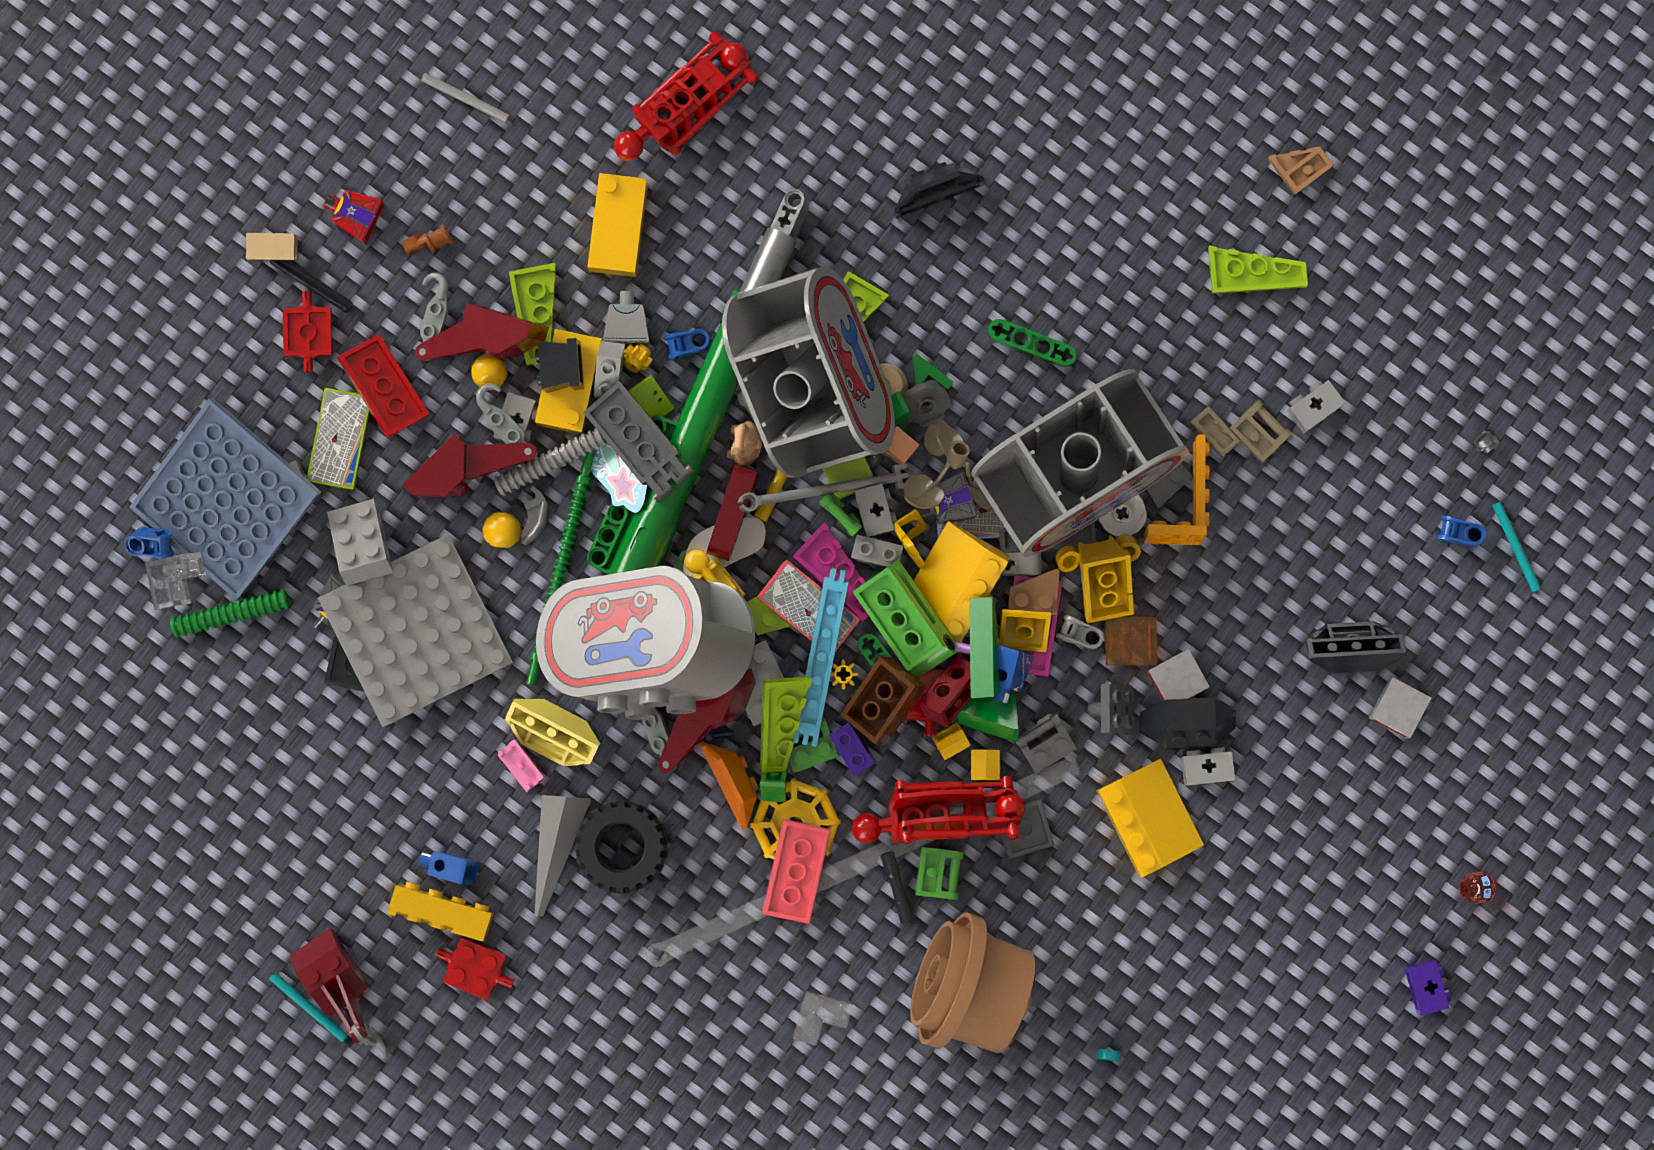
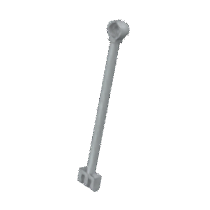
[738,463,911,513]

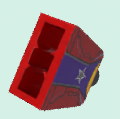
[323,190,385,245]

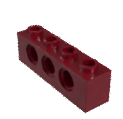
[919,640,971,727]

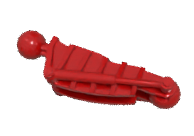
[613,31,759,161]
[851,776,1025,845]

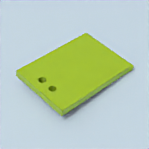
[629,375,674,417]
[822,456,874,500]

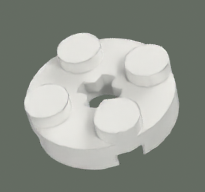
[1099,495,1147,537]

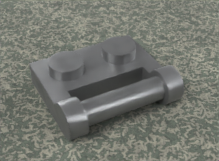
[1016,712,1077,774]

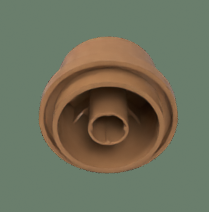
[910,912,1035,1053]

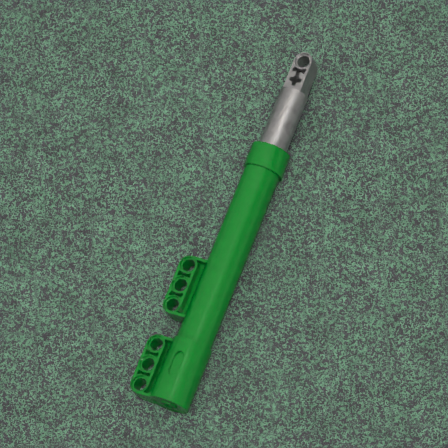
[587,189,810,575]

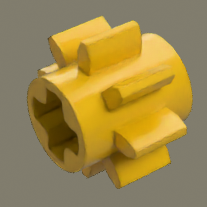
[623,343,653,373]
[830,659,858,690]

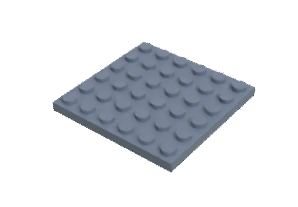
[129,398,321,600]

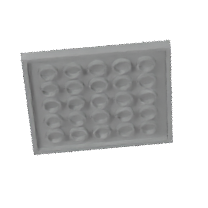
[318,534,513,727]

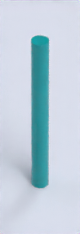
[1492,501,1541,592]
[269,972,348,1042]

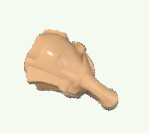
[727,421,762,467]

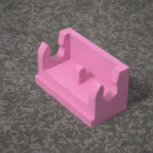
[497,739,546,792]

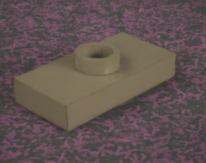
[1190,406,1240,458]

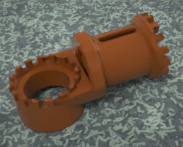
[402,224,453,256]

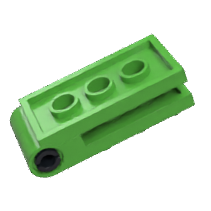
[853,560,958,677]

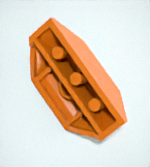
[699,742,759,830]

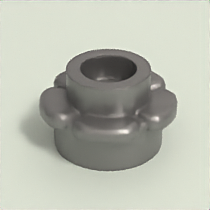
[1474,431,1497,453]

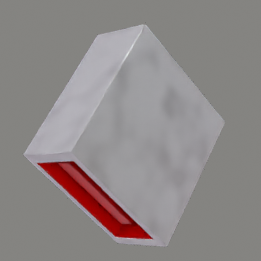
[1147,649,1209,701]
[1369,677,1431,739]

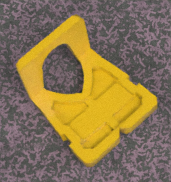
[894,509,927,568]

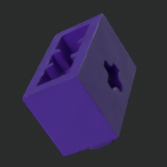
[829,723,877,776]
[1404,960,1451,1016]

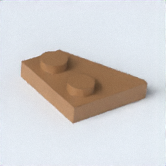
[1267,146,1334,195]
[1008,569,1060,616]

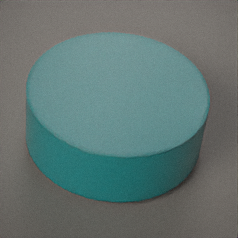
[1096,1049,1121,1062]

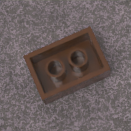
[841,657,927,744]

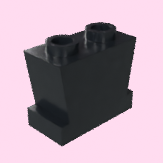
[535,338,584,393]

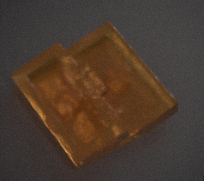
[1105,617,1157,666]

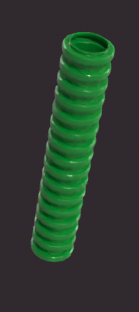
[170,589,290,638]

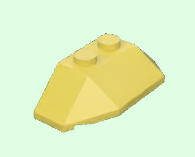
[505,699,600,766]

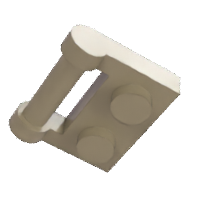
[1229,400,1292,463]

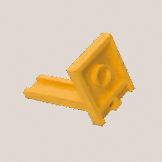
[1143,434,1210,545]

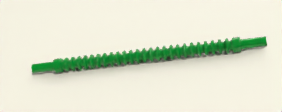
[526,452,595,686]

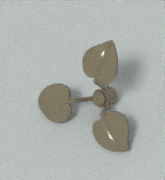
[904,419,992,509]

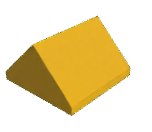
[999,609,1051,652]

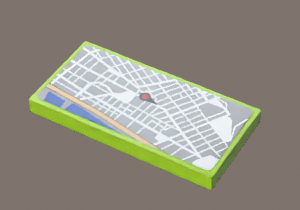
[307,388,370,490]

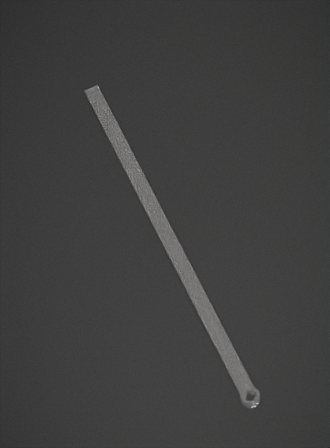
[645,756,1081,967]

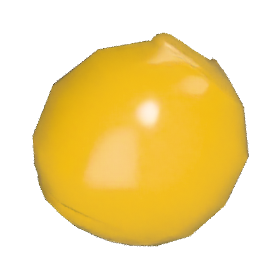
[471,354,507,390]
[482,512,522,548]

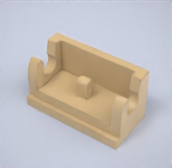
[246,233,298,261]

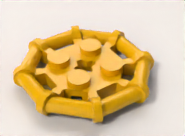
[750,778,841,860]

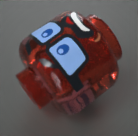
[1459,871,1498,904]

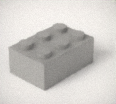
[327,499,393,586]
[745,640,784,727]

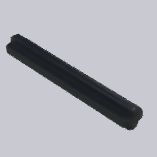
[270,260,353,313]

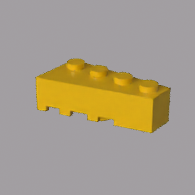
[387,882,494,941]

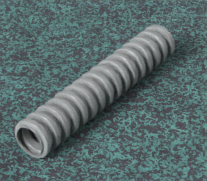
[494,427,607,496]

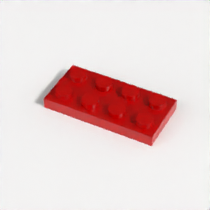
[337,334,429,439]

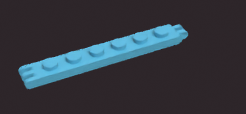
[793,568,848,747]

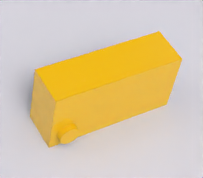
[587,173,648,277]
[535,329,603,435]

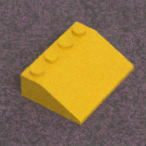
[914,521,1011,642]
[1096,759,1204,878]

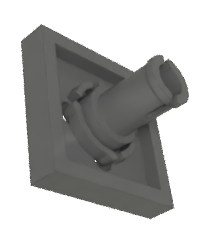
[1088,684,1135,734]

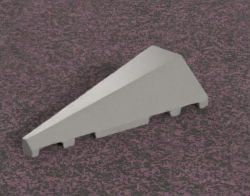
[534,795,591,917]

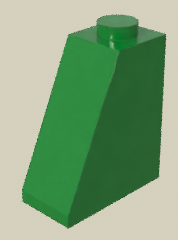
[958,690,1018,741]

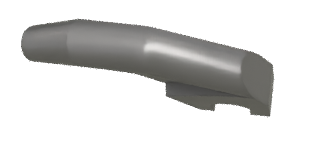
[521,486,549,545]

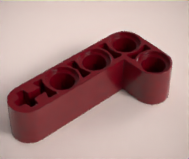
[706,465,759,561]

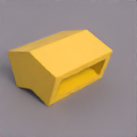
[932,722,971,760]
[971,750,1000,780]

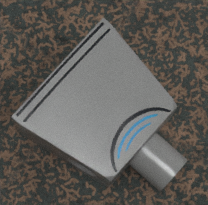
[603,291,650,346]

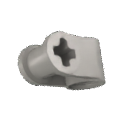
[1001,552,1042,576]
[1055,615,1104,650]

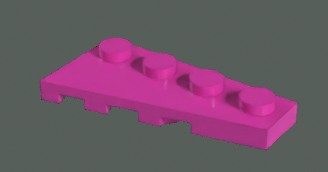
[792,522,869,622]

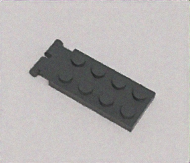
[583,381,695,503]

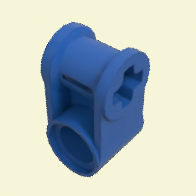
[664,329,712,360]
[1437,516,1486,547]
[125,527,174,559]

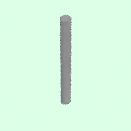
[421,73,510,123]

